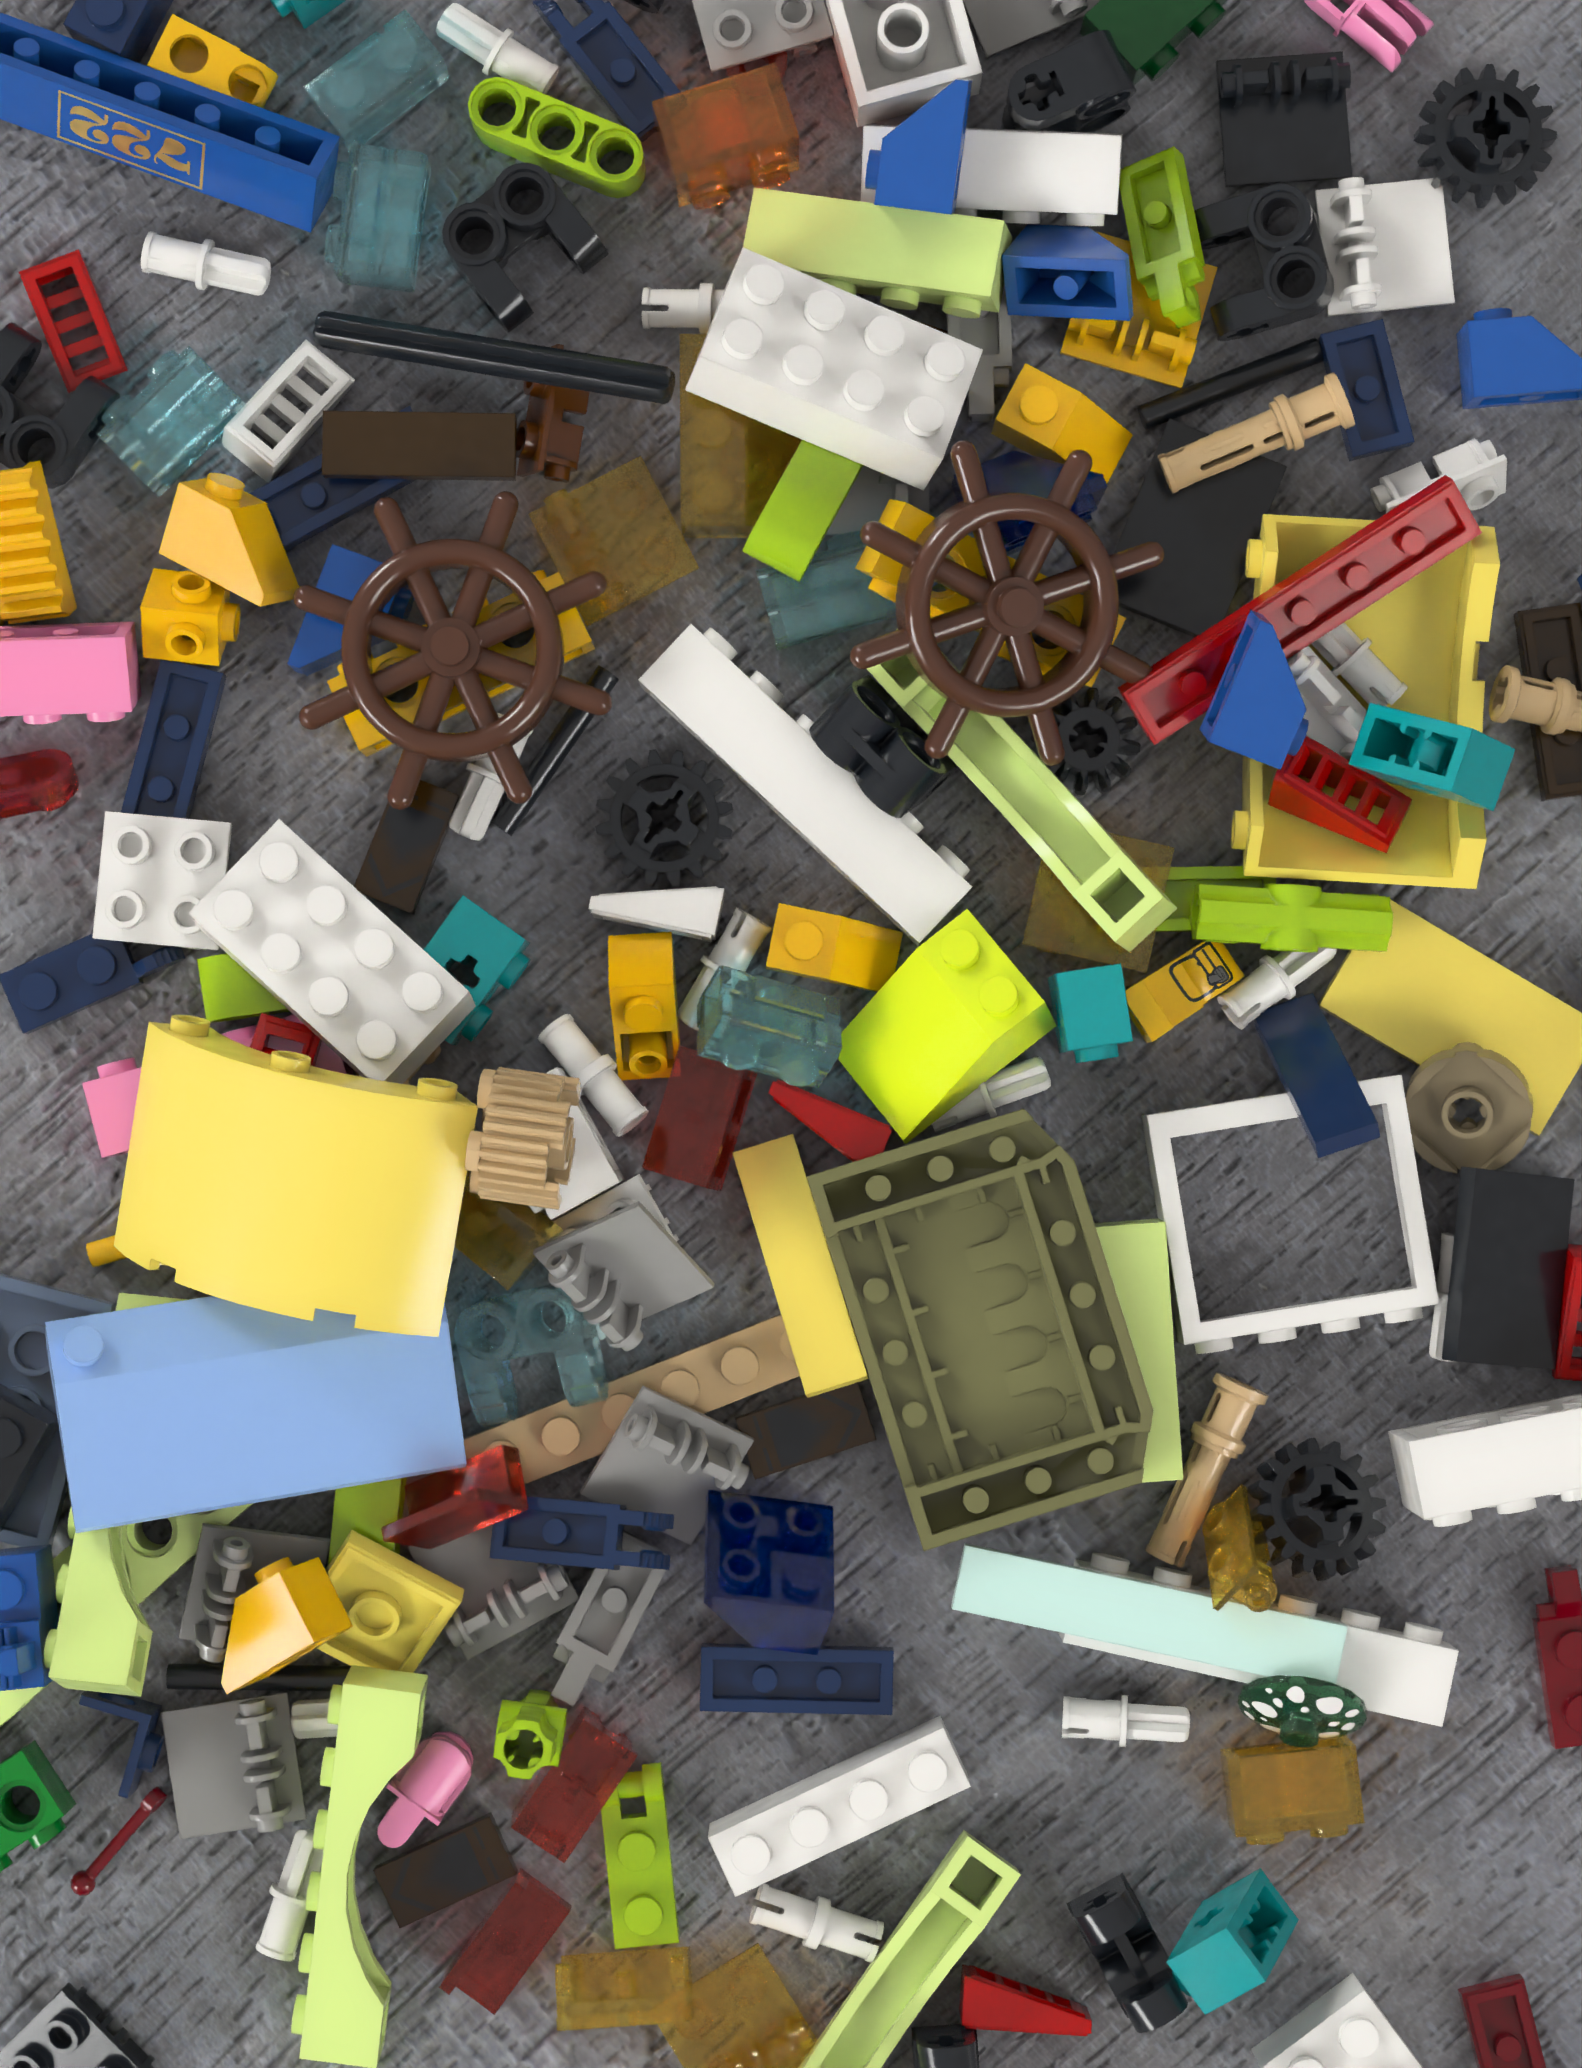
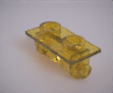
[1202,1484,1277,1612]

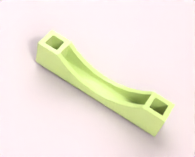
[867,628,1177,952]
[44,1293,188,1697]
[291,1665,428,2068]
[798,1830,1021,2068]

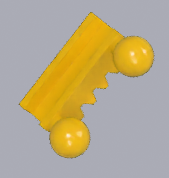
[0,461,77,626]

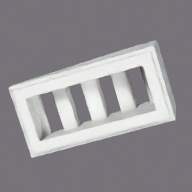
[222,340,355,483]
[588,886,725,942]

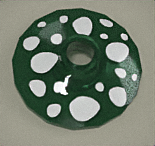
[1237,1675,1368,1748]

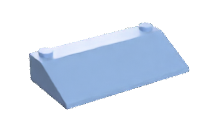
[45,1296,467,1533]

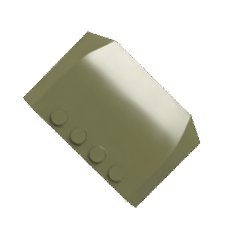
[807,1109,1153,1551]

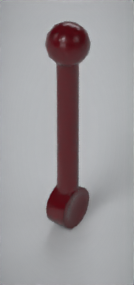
[70,1787,167,1896]

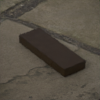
[322,411,517,481]
[1513,602,1582,802]

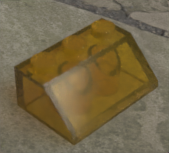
[679,334,802,538]

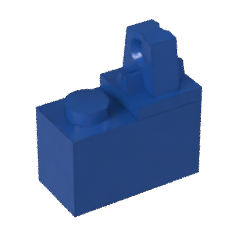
[0,1544,58,1691]

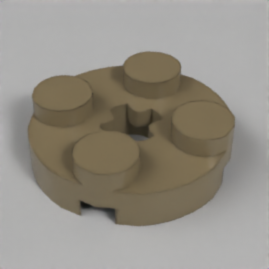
[1405,1042,1533,1173]

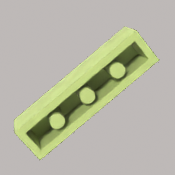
[743,187,1012,318]
[1094,1218,1184,1483]

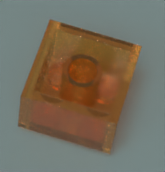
[651,63,799,210]

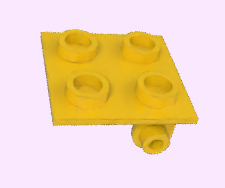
[1060,231,1218,389]

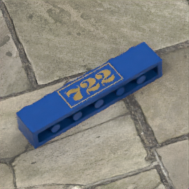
[0,12,340,233]

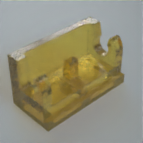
[555,1946,695,2031]

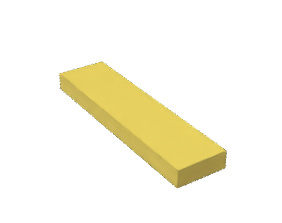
[732,1134,869,1398]

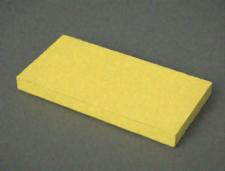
[1318,899,1582,1136]

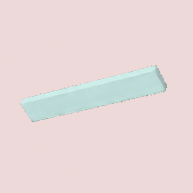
[951,1543,1348,1691]

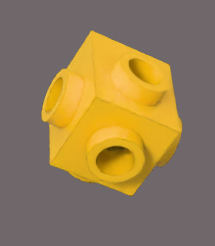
[140,568,241,666]

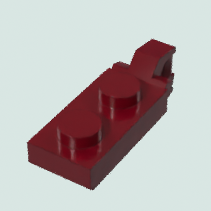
[1532,1565,1582,1749]

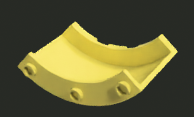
[1231,514,1500,889]
[114,1015,478,1337]

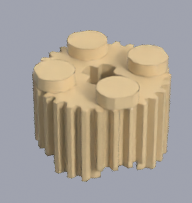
[465,1067,581,1210]

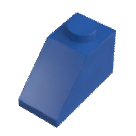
[865,79,972,215]
[1002,224,1134,321]
[1456,308,1582,409]
[287,544,414,676]
[1199,610,1309,770]

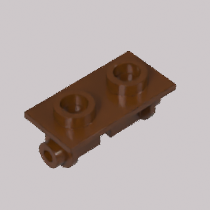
[516,344,590,483]

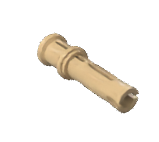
[1157,372,1355,494]
[1489,665,1582,735]
[1145,1372,1269,1568]

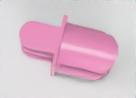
[1304,0,1434,73]
[377,1731,474,1848]

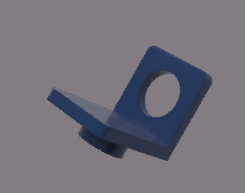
[79,1691,164,1799]

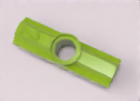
[1190,884,1393,952]
[493,1689,567,1779]

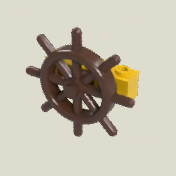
[850,440,1165,766]
[293,491,612,810]

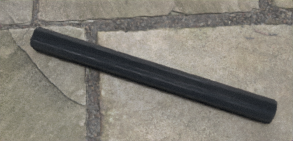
[313,310,675,404]

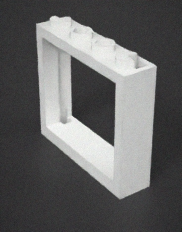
[1141,1075,1439,1354]

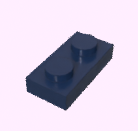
[1318,319,1415,462]

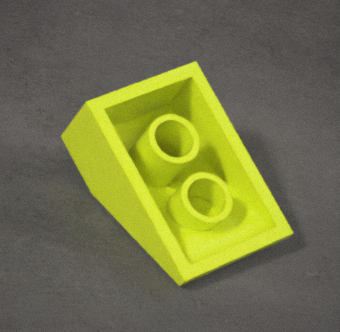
[829,909,1057,1144]

